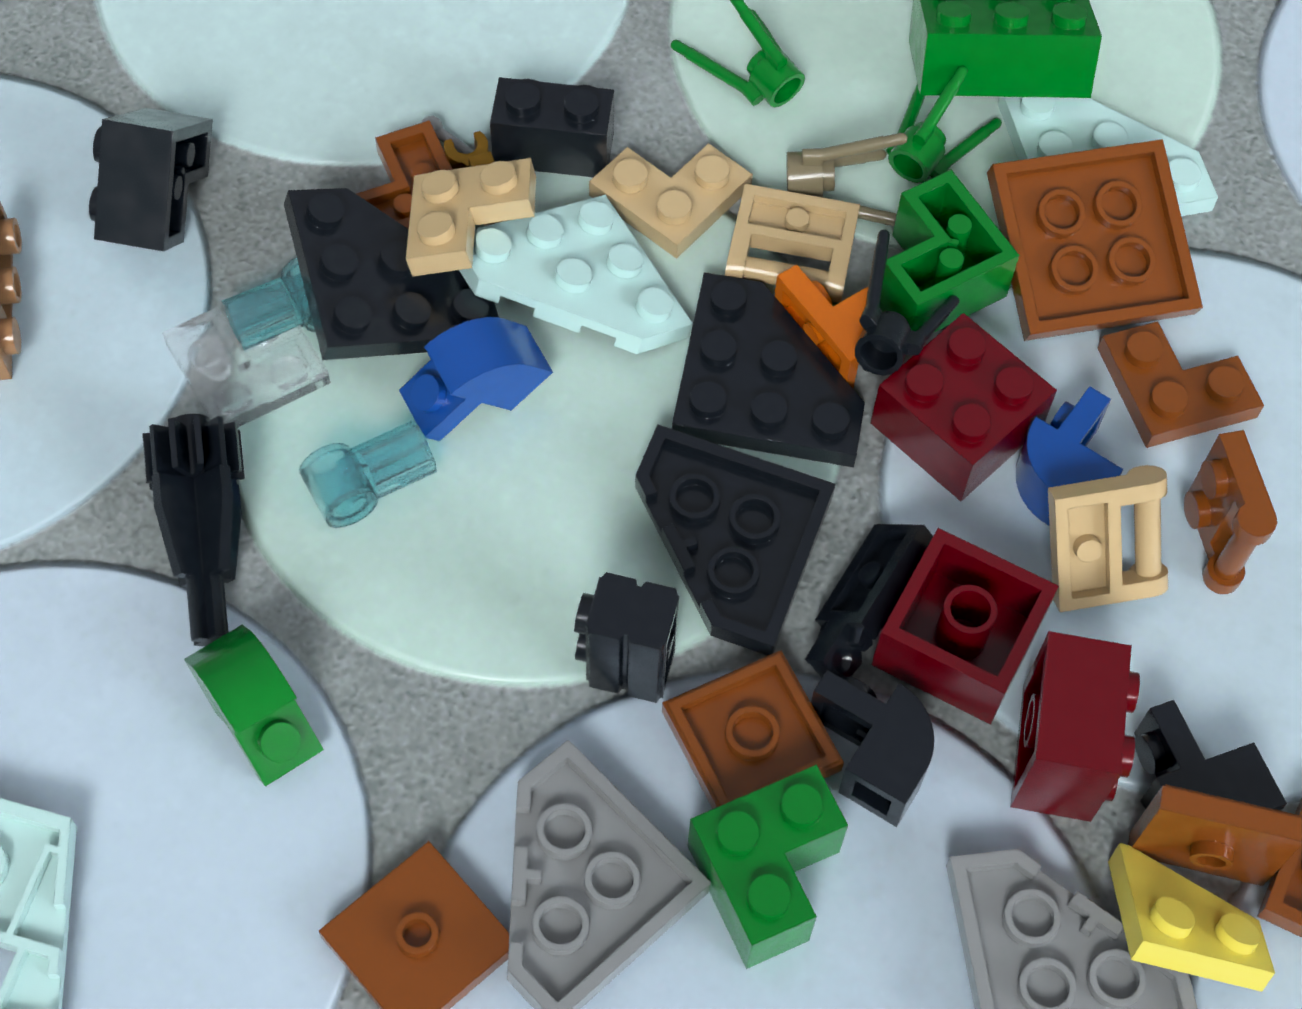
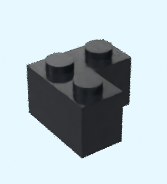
[89,108,213,251]

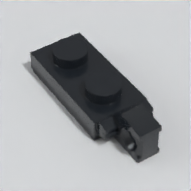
[805,524,933,678]

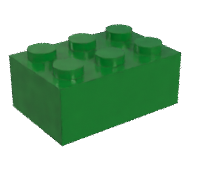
[909,0,1102,98]

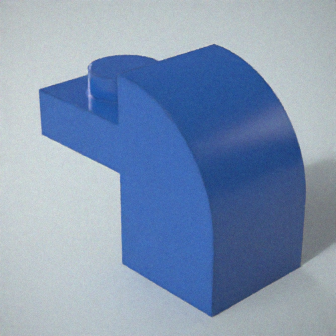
[399,317,553,441]
[1015,386,1123,526]

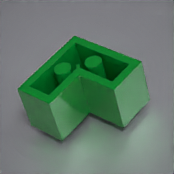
[879,170,1020,332]
[687,764,848,969]

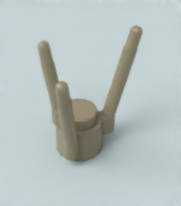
[786,133,908,226]

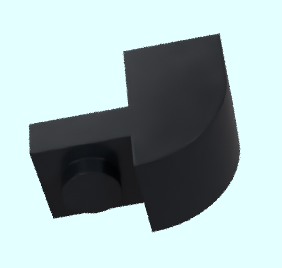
[811,670,934,827]
[1134,700,1287,811]

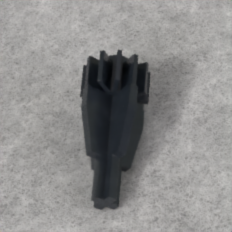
[142,414,245,646]

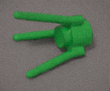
[671,0,805,108]
[886,66,1002,183]

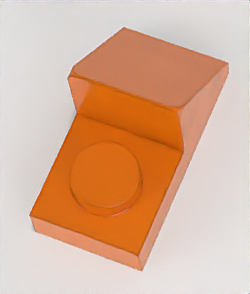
[774,264,868,388]

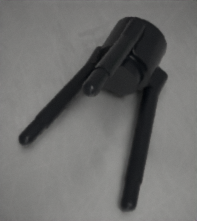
[855,229,960,376]

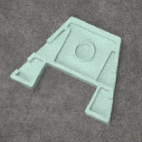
[0,798,77,1009]

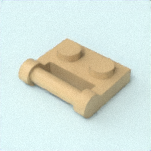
[725,184,860,303]
[1048,465,1168,612]

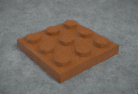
[987,139,1203,341]

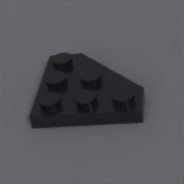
[284,188,499,360]
[672,272,865,468]
[635,424,836,656]

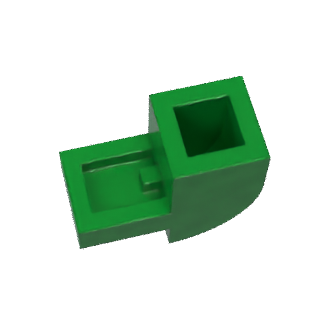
[184,625,324,787]

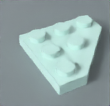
[998,97,1218,216]
[459,195,693,354]

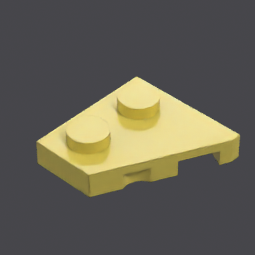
[1108,843,1275,992]

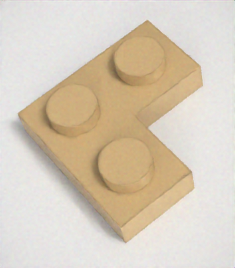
[589,143,753,259]
[406,158,536,277]

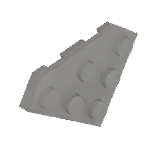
[507,740,711,1009]
[946,849,1198,1009]

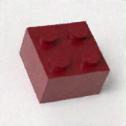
[870,313,1057,502]
[871,528,1059,725]
[1010,631,1140,822]

